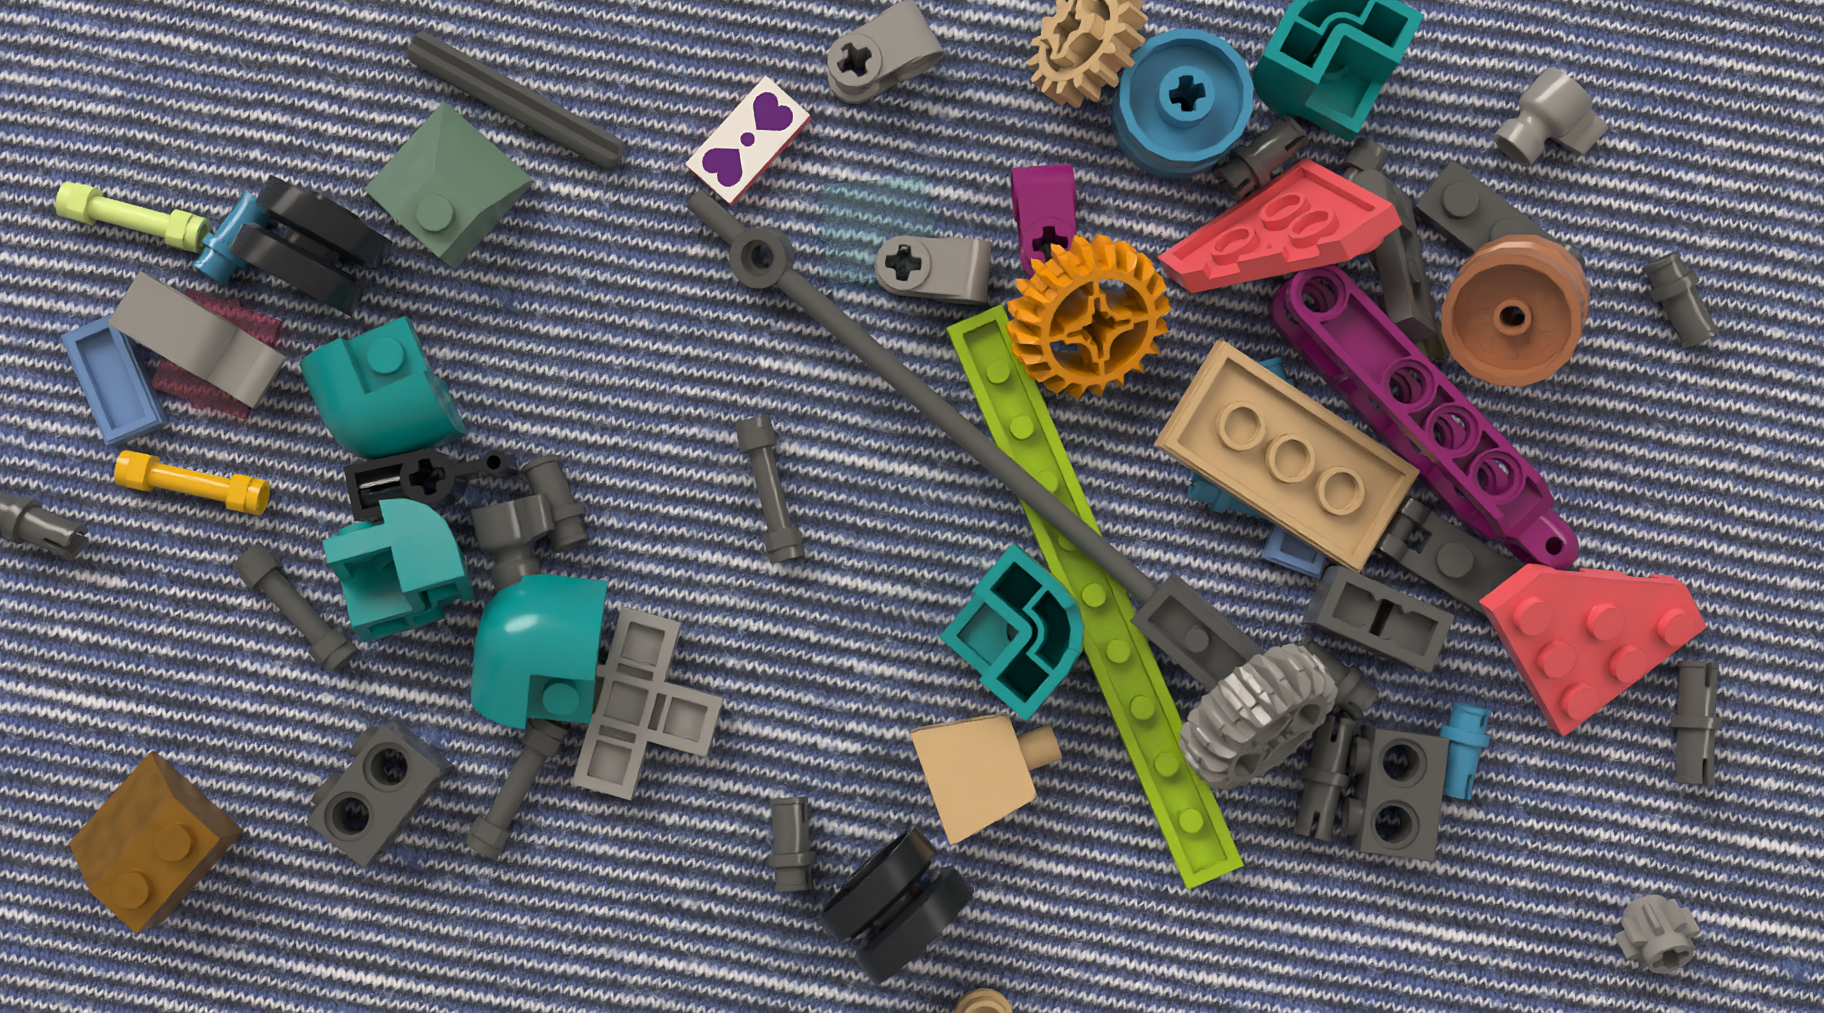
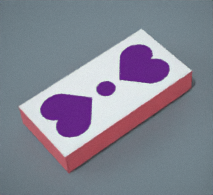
[685,75,811,208]

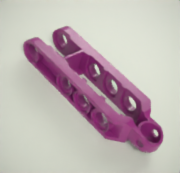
[1268,264,1580,571]

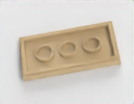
[1153,340,1420,574]

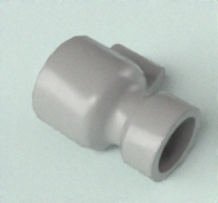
[1493,67,1608,167]

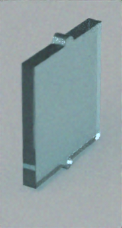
[819,175,935,284]

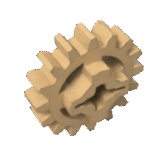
[1028,0,1148,108]

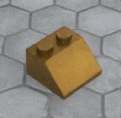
[69,751,244,934]

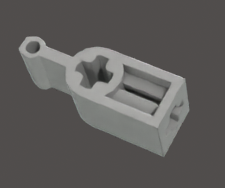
[107,271,288,409]

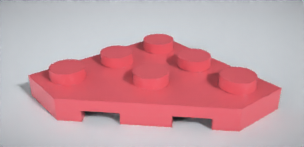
[1157,157,1403,293]
[1479,563,1707,737]

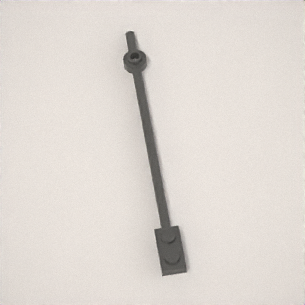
[687,189,1266,692]

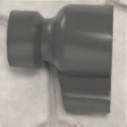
[470,493,555,592]

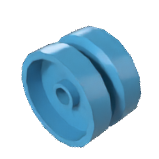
[1111,29,1254,179]

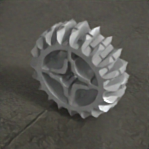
[1178,643,1338,790]

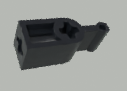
[343,449,519,523]

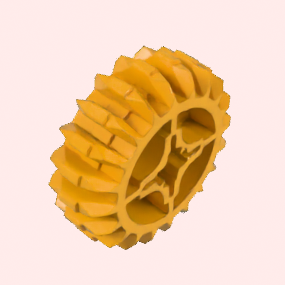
[1005,233,1172,399]

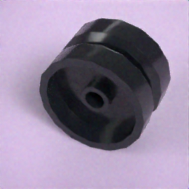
[228,175,393,317]
[816,824,974,985]

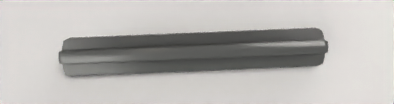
[406,32,625,170]

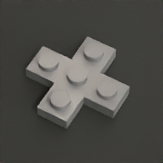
[572,606,725,800]

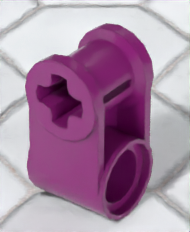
[1010,163,1077,279]

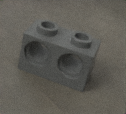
[1302,566,1455,673]
[305,720,454,868]
[1341,725,1450,862]

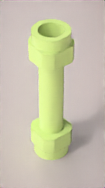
[55,181,211,253]

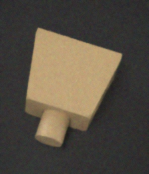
[910,712,1063,845]

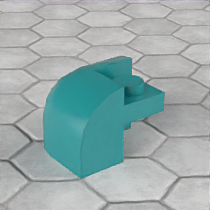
[1252,0,1424,143]
[299,316,468,460]
[322,498,474,643]
[939,543,1085,721]
[470,574,608,730]

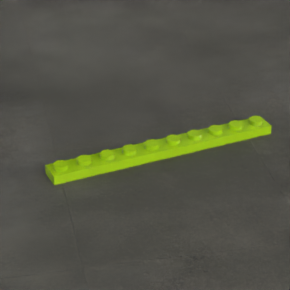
[946,304,1244,890]

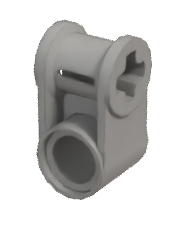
[827,0,945,104]
[874,235,992,305]

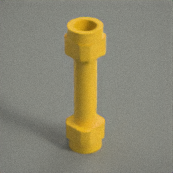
[114,450,270,516]

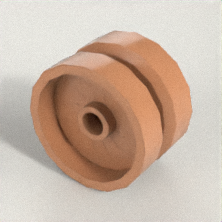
[1441,235,1590,387]

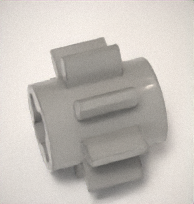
[1615,895,1701,973]

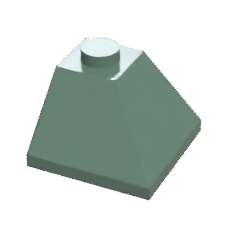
[364,101,535,269]

